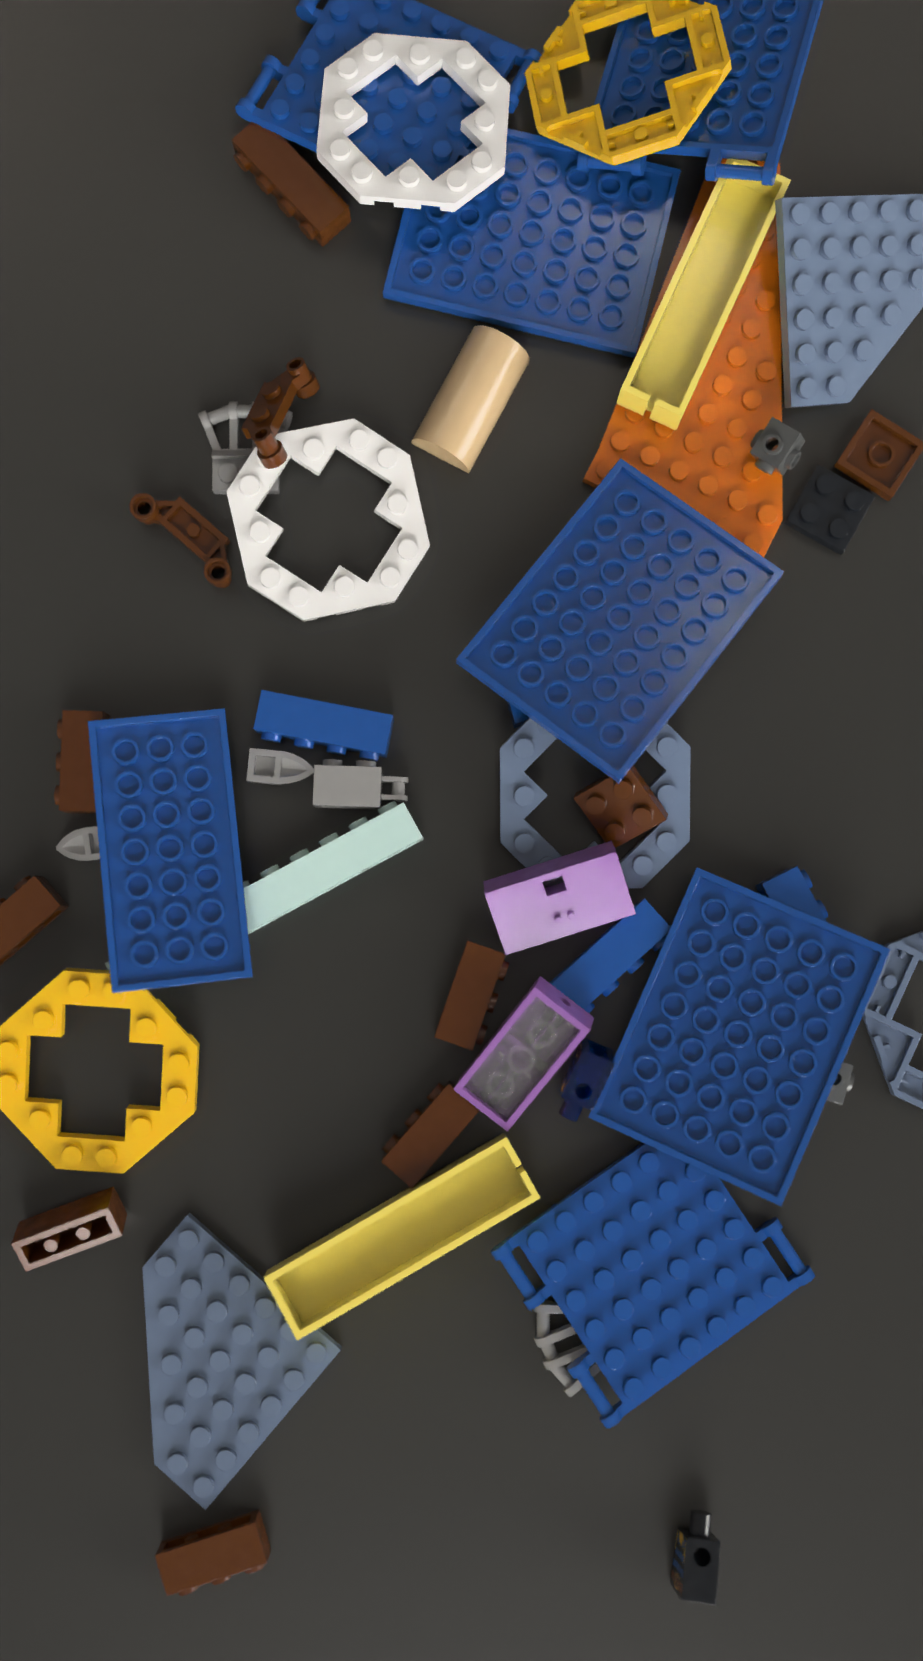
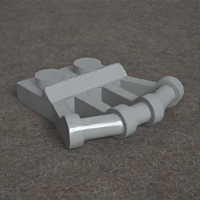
[198,401,293,495]
[533,1300,600,1397]

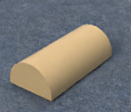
[411,325,530,474]

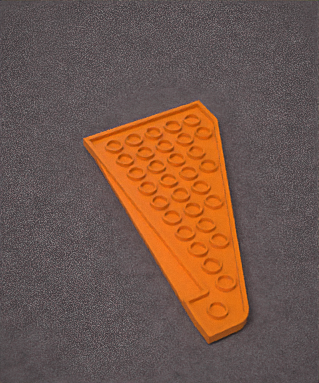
[583,158,783,557]

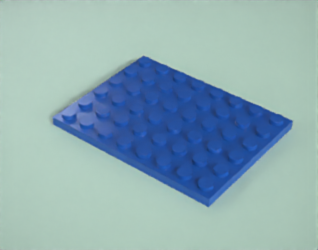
[383,128,681,358]
[456,458,784,783]
[589,868,891,1206]

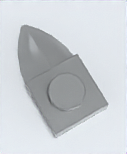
[246,748,314,785]
[56,826,100,861]

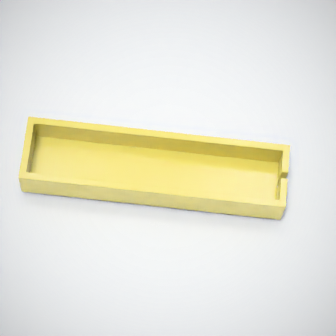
[616,159,791,430]
[263,1133,541,1341]

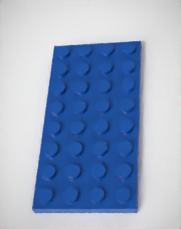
[88,708,253,994]

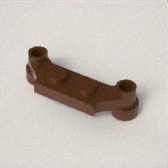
[241,357,320,469]
[129,493,232,588]

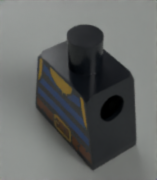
[670,1510,721,1606]

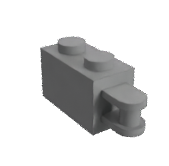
[313,759,409,810]

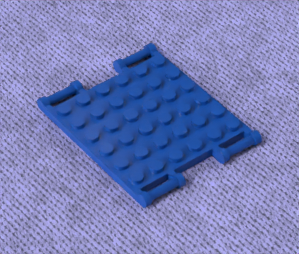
[235,0,541,214]
[577,0,824,186]
[490,1142,815,1429]

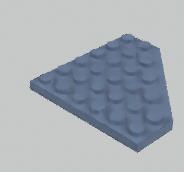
[775,194,923,408]
[142,1213,342,1510]

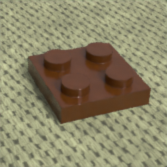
[834,409,923,502]
[574,765,668,848]

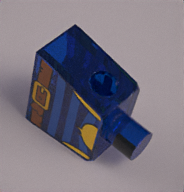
[559,1037,615,1121]

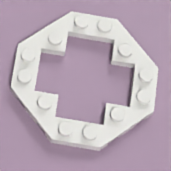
[316,33,510,212]
[226,418,430,622]

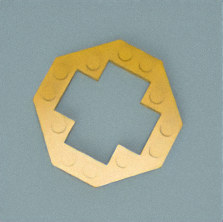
[525,0,732,166]
[0,968,200,1174]

